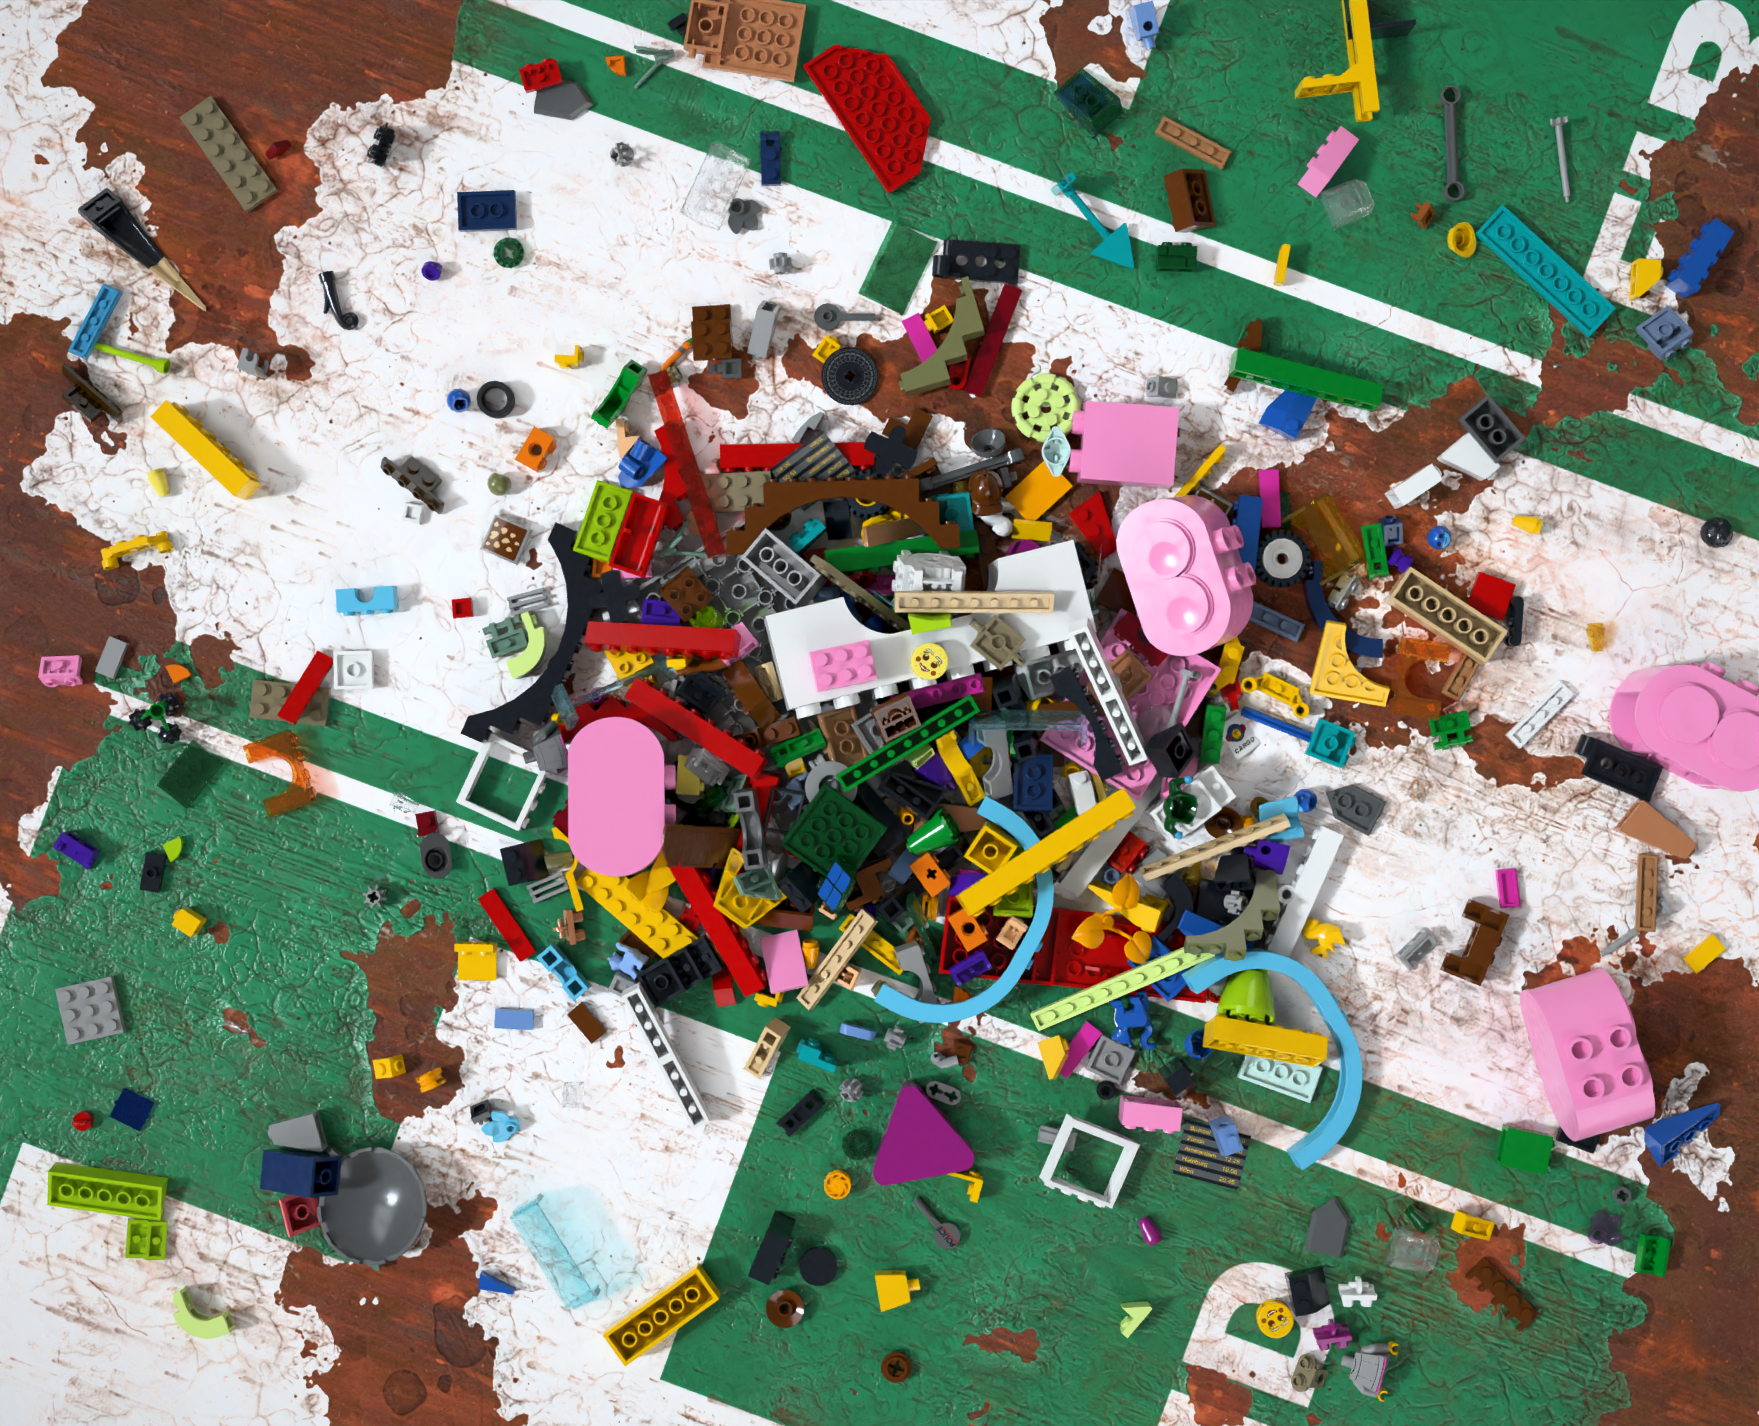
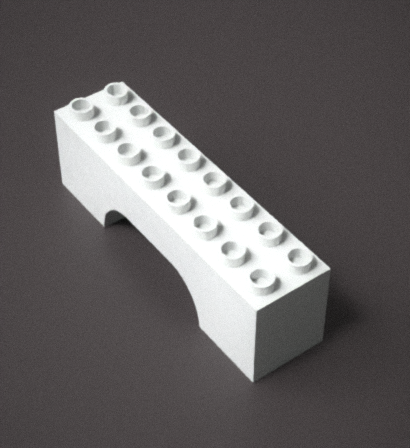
[764,540,1097,719]

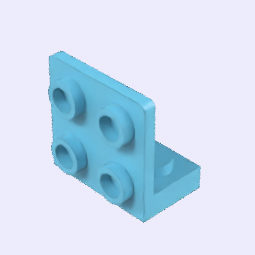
[1259,796,1304,843]

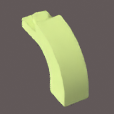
[506,611,547,679]
[173,1286,236,1339]

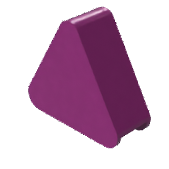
[873,1080,974,1186]

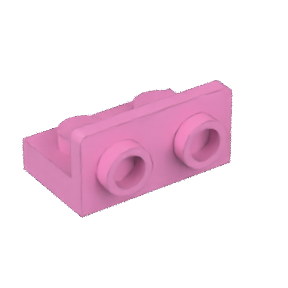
[38,655,83,687]

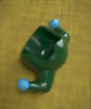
[1163,775,1198,840]

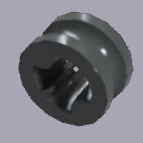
[1612,1186,1632,1204]

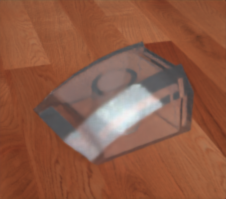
[1319,179,1375,230]
[1386,1225,1440,1273]

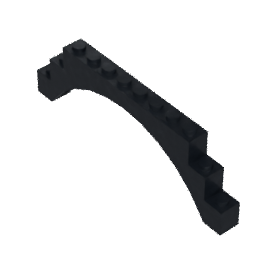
[460,522,604,744]

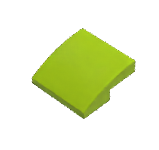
[125,1218,168,1260]

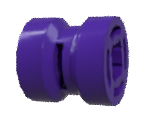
[1387,547,1414,573]

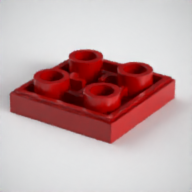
[1467,572,1516,621]

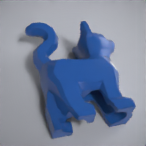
[1110,990,1157,1050]

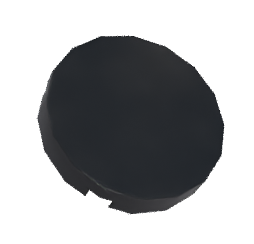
[799,1247,837,1286]

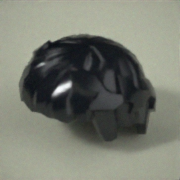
[1700,517,1733,548]

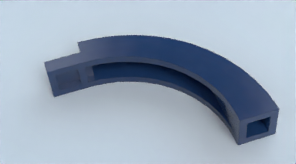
[1303,561,1383,659]

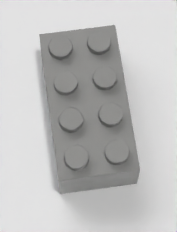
[741,528,827,608]

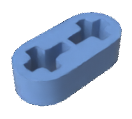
[839,1022,877,1041]

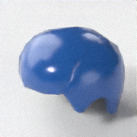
[1184,1029,1212,1060]

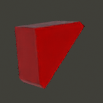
[712,967,736,1007]

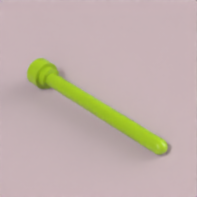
[94,342,171,374]

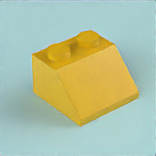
[964,821,1019,874]

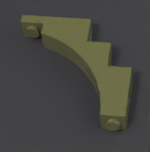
[898,276,985,397]

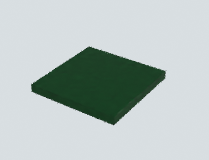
[779,782,888,884]

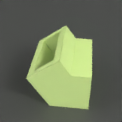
[905,743,935,770]

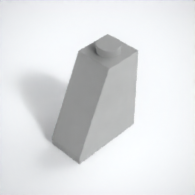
[747,300,781,359]
[268,1110,328,1152]

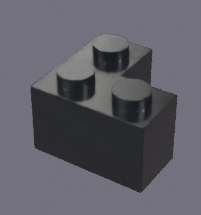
[1022,788,1067,841]

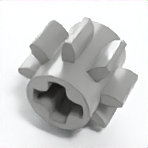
[610,142,634,167]
[769,252,792,275]
[363,884,388,908]
[1224,890,1248,915]
[883,1025,907,1051]
[839,1078,864,1102]

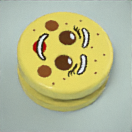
[910,643,948,680]

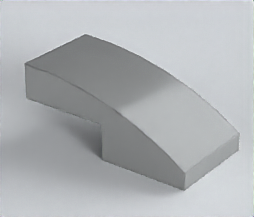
[792,411,825,443]

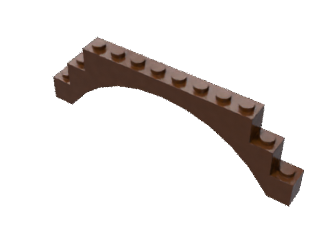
[726,475,960,555]

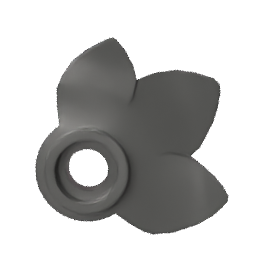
[728,198,762,235]

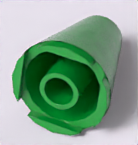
[906,807,962,855]

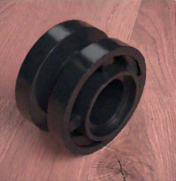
[703,806,731,827]

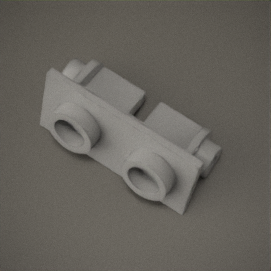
[1326,572,1359,613]

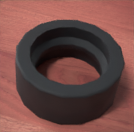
[476,381,515,419]

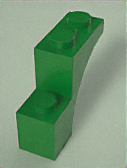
[591,359,648,428]

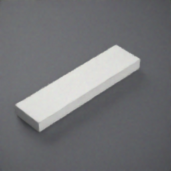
[1505,681,1575,749]

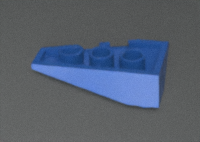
[1259,365,1317,442]
[1177,910,1255,955]
[1644,1102,1721,1167]

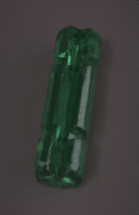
[1280,492,1291,530]

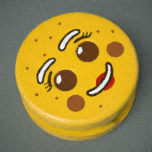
[1256,1299,1294,1338]

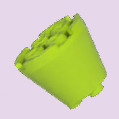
[1216,969,1275,1026]

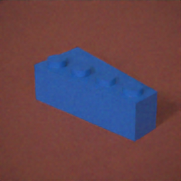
[1230,494,1263,572]

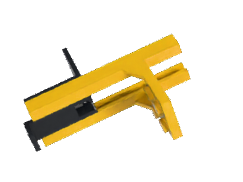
[1294,0,1416,123]

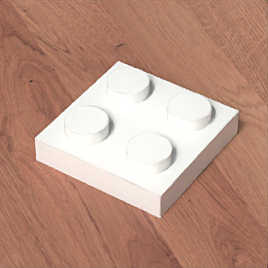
[333,651,374,690]

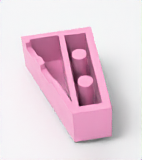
[1298,126,1359,198]

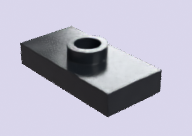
[139,852,167,893]

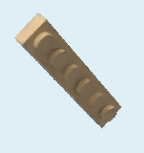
[796,908,878,1010]

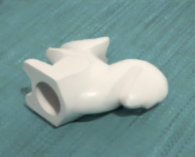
[976,497,1015,537]

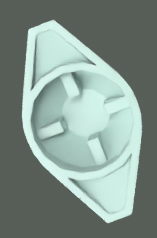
[1042,426,1071,477]

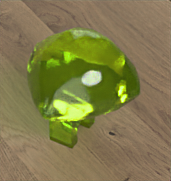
[689,605,724,629]

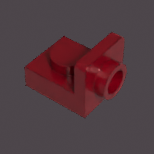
[415,810,440,838]

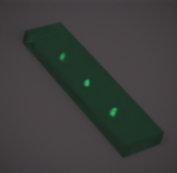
[906,892,940,963]

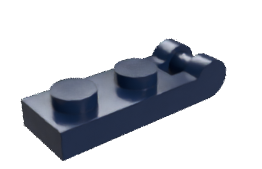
[760,131,781,186]

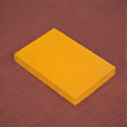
[1004,461,1073,521]

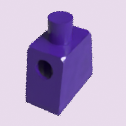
[912,744,958,791]
[1243,840,1290,875]

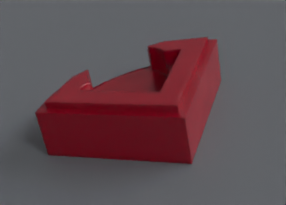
[265,140,292,160]
[850,572,877,588]

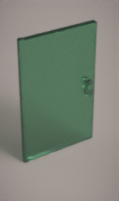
[858,221,937,316]

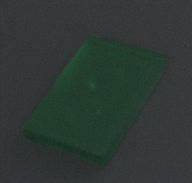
[157,740,224,809]

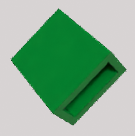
[1495,1124,1555,1175]

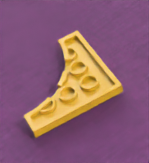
[1309,620,1390,707]

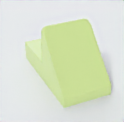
[1120,1301,1152,1338]

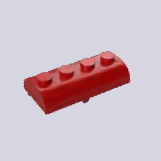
[608,492,670,578]

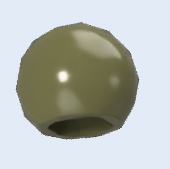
[487,473,511,496]

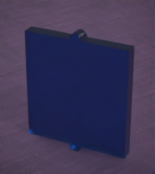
[110,1088,154,1131]

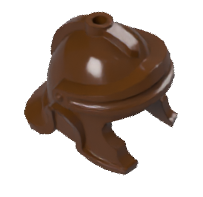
[968,469,1003,516]

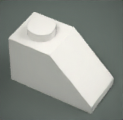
[1069,770,1096,816]

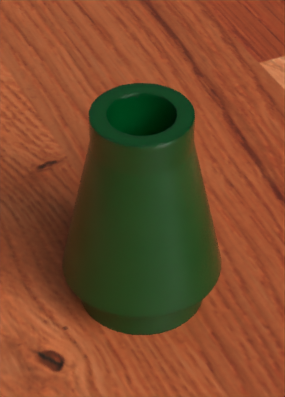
[1404,1204,1434,1233]

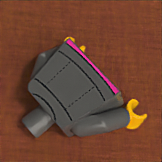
[523,713,568,775]

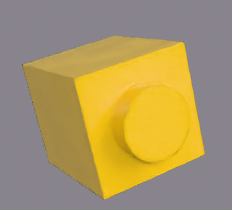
[171,907,207,937]

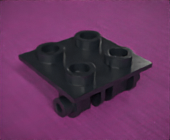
[366,122,395,167]

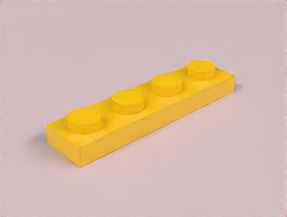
[1174,444,1226,497]
[839,913,903,975]

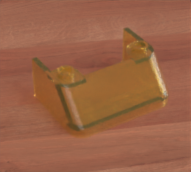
[1281,493,1365,586]

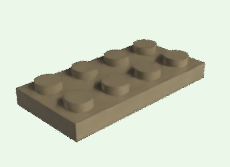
[695,471,772,513]
[249,679,331,726]

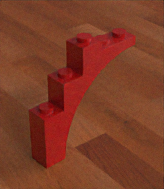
[654,421,696,532]
[557,695,680,745]

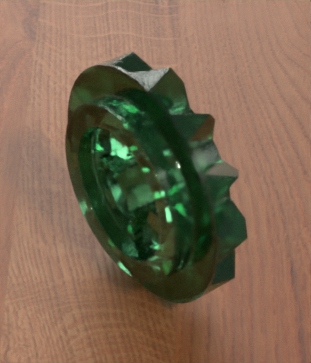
[493,237,525,269]
[842,1129,873,1160]

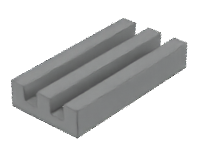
[506,587,549,616]
[526,871,569,903]

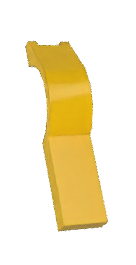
[935,729,985,806]
[552,827,584,912]

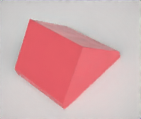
[279,1194,321,1237]

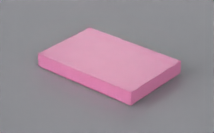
[760,930,809,994]

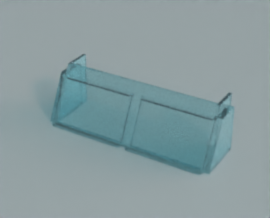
[969,710,1087,749]
[510,1192,601,1310]

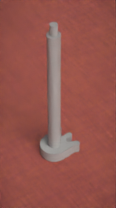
[1550,116,1570,203]
[1168,667,1202,728]
[1600,896,1674,957]

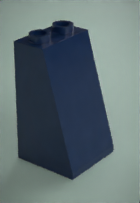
[260,1149,342,1198]

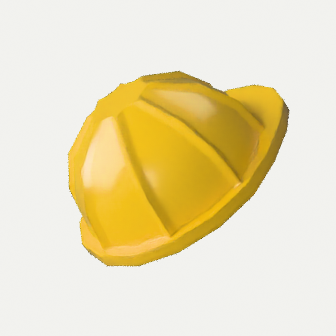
[1447,222,1476,258]

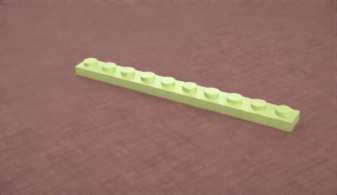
[1030,947,1215,1031]

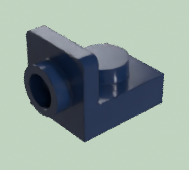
[1378,515,1403,547]

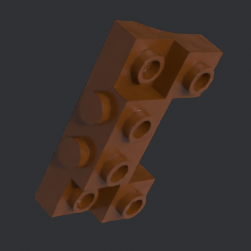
[1440,899,1509,986]

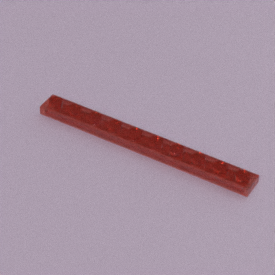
[648,370,726,559]

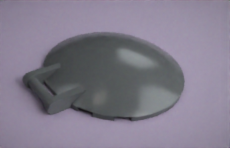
[317,1146,427,1266]

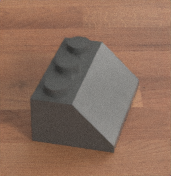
[1458,395,1526,464]

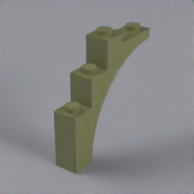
[1184,870,1280,961]

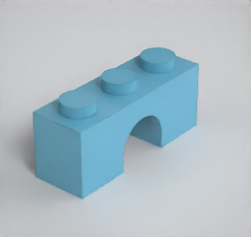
[335,586,399,617]
[536,942,592,1001]

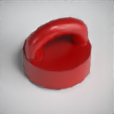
[71,1111,94,1131]

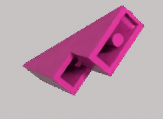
[890,673,985,710]

